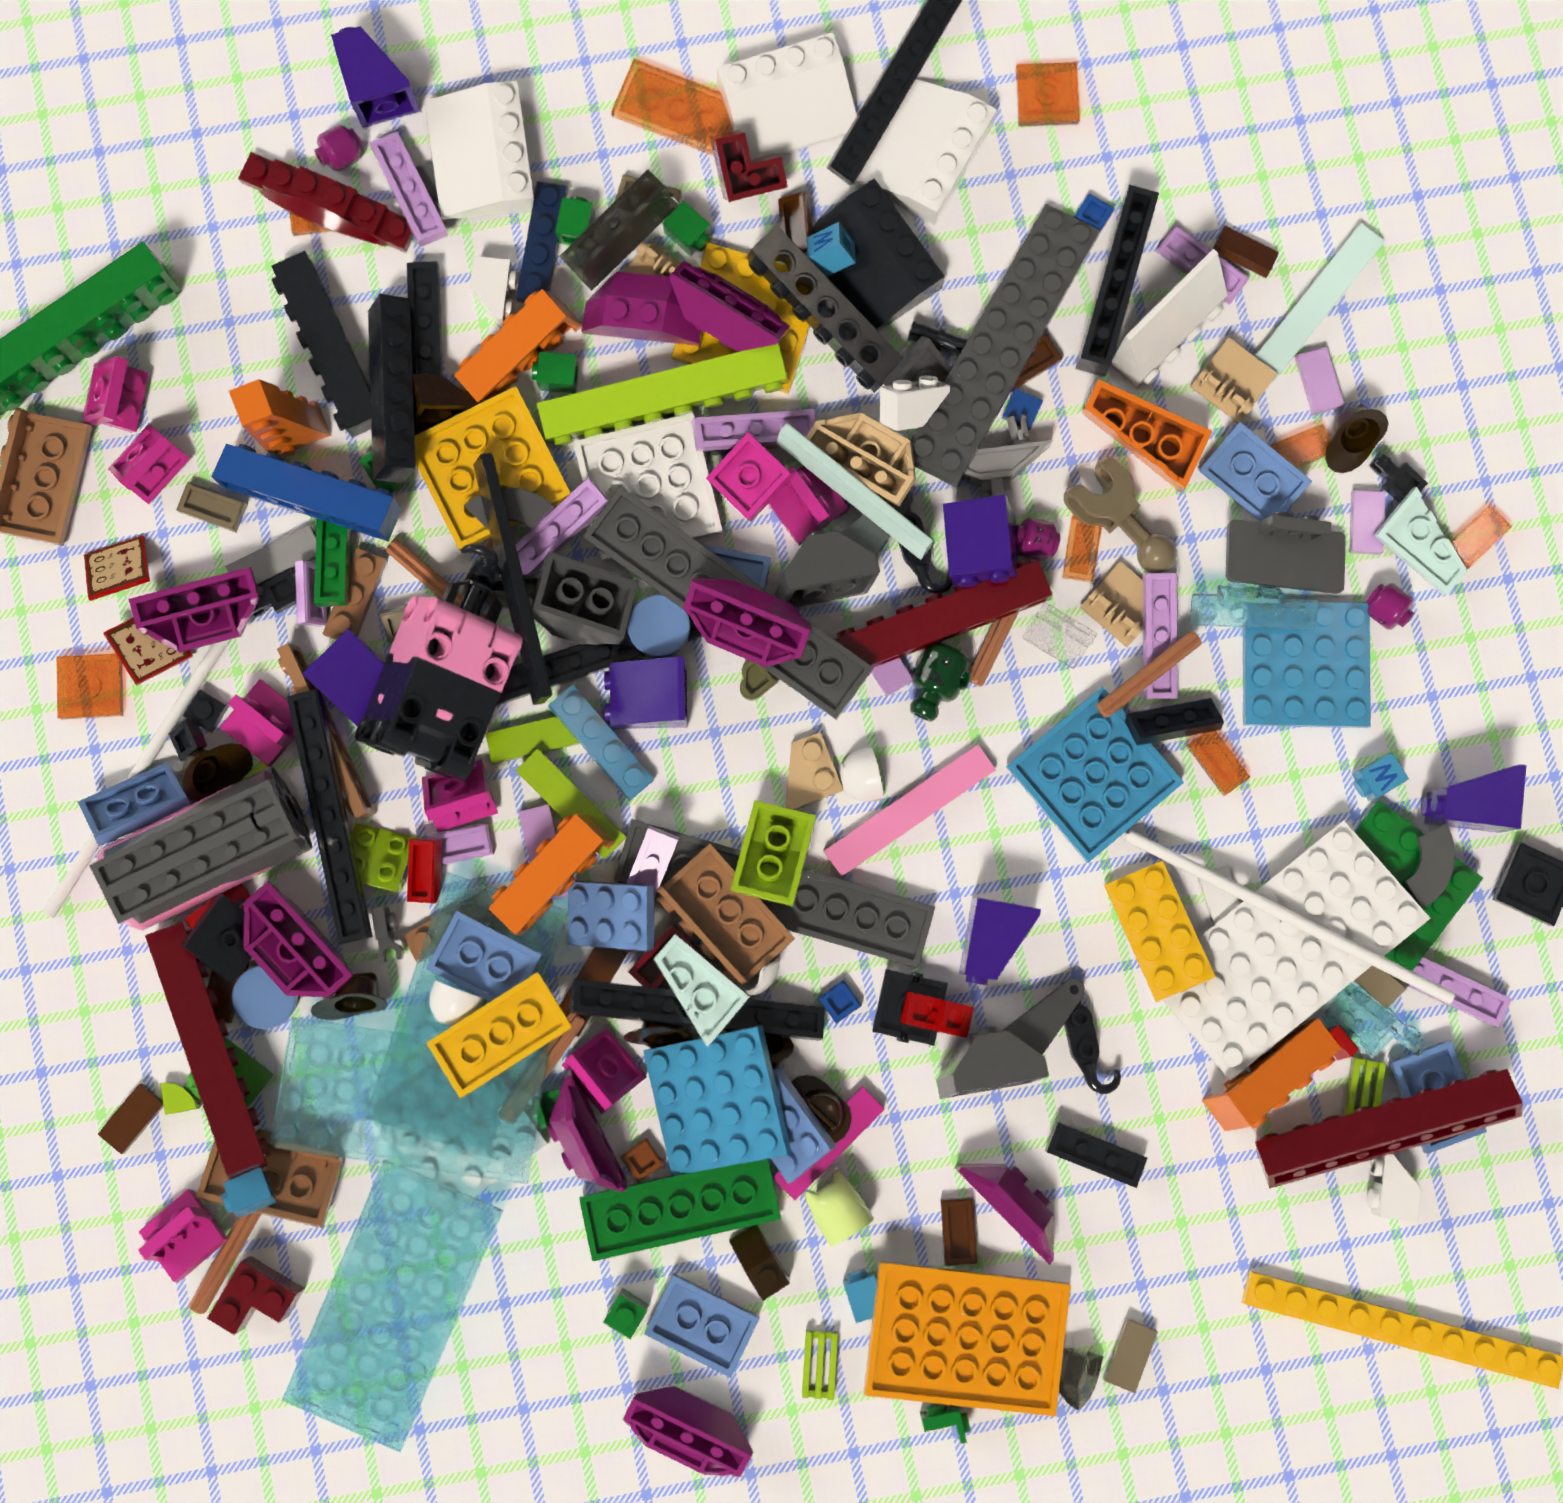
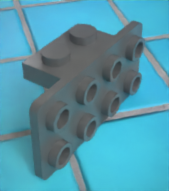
[1225,512,1346,594]

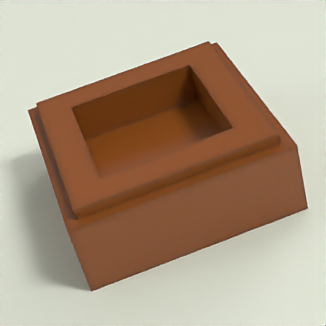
[620,1137,665,1183]

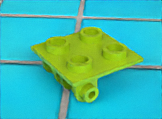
[351,823,417,892]

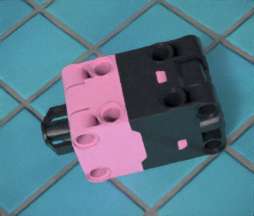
[355,579,523,780]

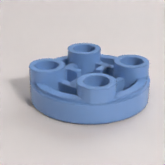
[627,595,691,658]
[232,965,298,1029]

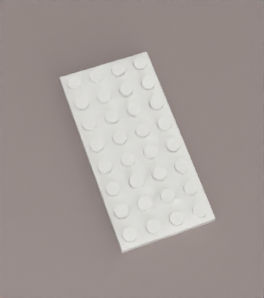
[1163,820,1430,1080]

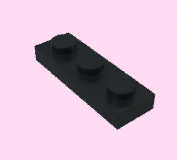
[1124,698,1224,746]
[1045,1121,1148,1188]

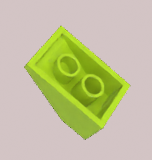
[730,800,816,907]

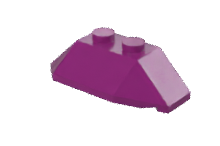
[669,261,790,352]
[581,272,703,346]
[129,567,260,652]
[683,579,812,667]
[244,881,354,997]
[547,1068,627,1192]
[955,1164,1054,1265]
[622,1386,754,1477]

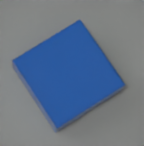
[1074,193,1115,233]
[1002,388,1043,431]
[818,980,862,1024]

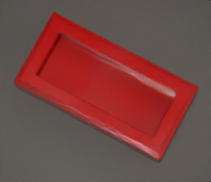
[407,838,442,904]

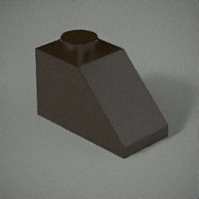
[412,373,479,424]
[729,1225,790,1301]

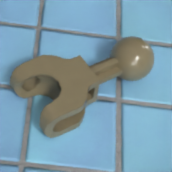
[1063,457,1177,573]

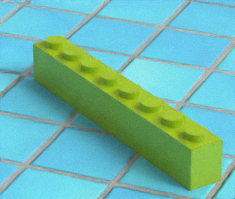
[537,343,788,446]

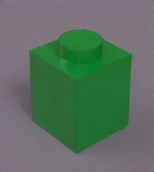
[555,196,595,248]
[663,201,712,257]
[532,352,579,393]
[603,1288,650,1340]

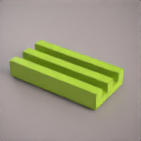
[1344,1058,1386,1116]
[802,1330,838,1400]

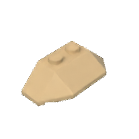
[806,412,916,506]

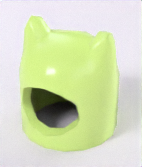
[805,1171,874,1247]

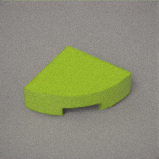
[160,1082,200,1115]

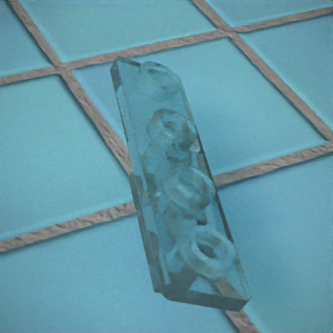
[1189,582,1319,630]
[1322,983,1425,1059]

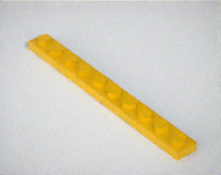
[1242,1271,1563,1389]

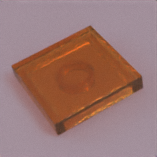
[1015,62,1080,127]
[56,654,123,720]

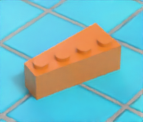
[454,289,582,403]
[229,379,331,458]
[1082,379,1213,492]
[488,814,616,935]
[1202,1018,1342,1131]

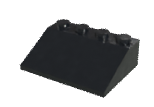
[813,178,945,331]

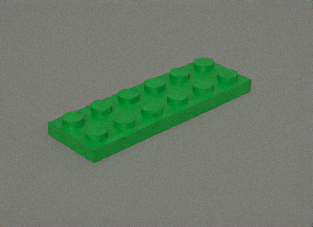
[579,1159,781,1262]

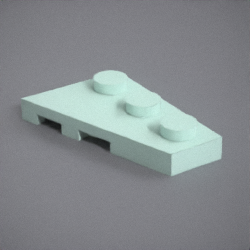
[1373,487,1468,595]
[654,934,749,1047]

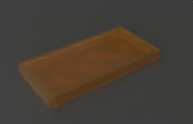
[611,58,734,156]

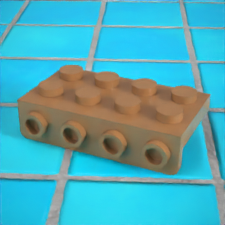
[0,408,93,546]
[657,844,795,986]
[196,1129,344,1229]

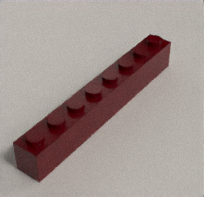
[834,559,1053,668]
[145,922,271,1180]
[1255,1069,1523,1189]

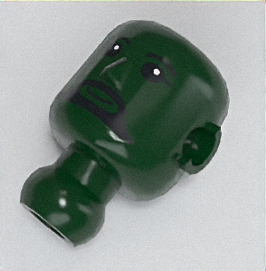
[910,642,971,722]

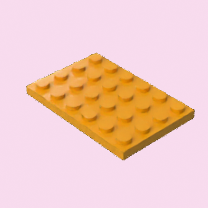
[863,1261,1071,1416]

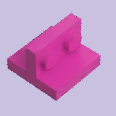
[81,356,149,433]
[108,423,190,505]
[706,432,794,522]
[768,466,849,546]
[220,679,295,767]
[422,759,498,832]
[562,1028,647,1115]
[138,1189,228,1283]

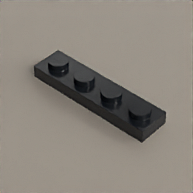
[407,261,443,376]

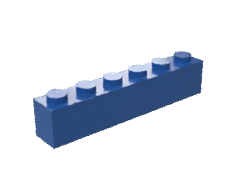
[211,443,402,542]

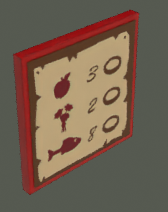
[84,535,150,601]
[103,618,193,686]

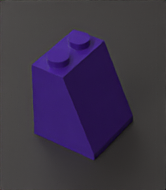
[331,26,421,128]
[943,494,1017,587]
[302,629,385,726]
[604,657,688,729]
[1421,764,1527,833]
[959,898,1041,985]

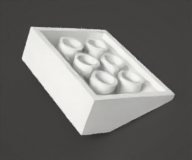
[717,32,857,160]
[855,79,997,226]
[425,81,534,219]
[1111,249,1227,389]

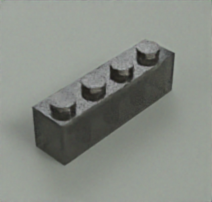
[559,169,680,291]

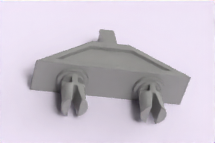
[962,415,1053,497]

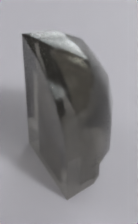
[1059,1348,1104,1410]

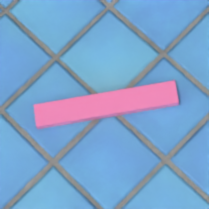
[823,745,996,877]

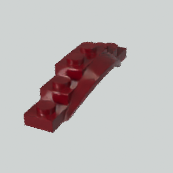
[238,152,414,253]

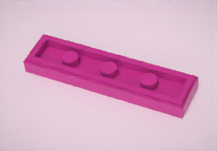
[772,1086,885,1200]

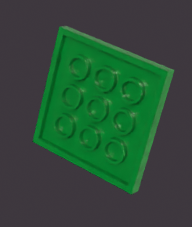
[1354,801,1483,971]

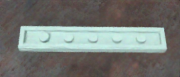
[1255,223,1385,383]
[776,423,933,560]

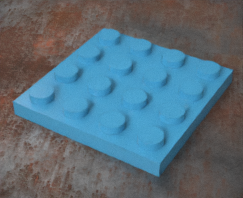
[1242,601,1371,728]
[1006,686,1184,863]
[643,1025,792,1176]

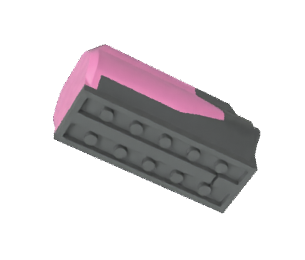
[89,766,313,931]

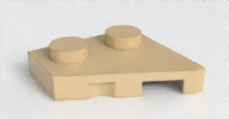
[785,732,843,810]

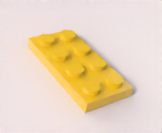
[1104,860,1215,1003]
[426,972,573,1099]

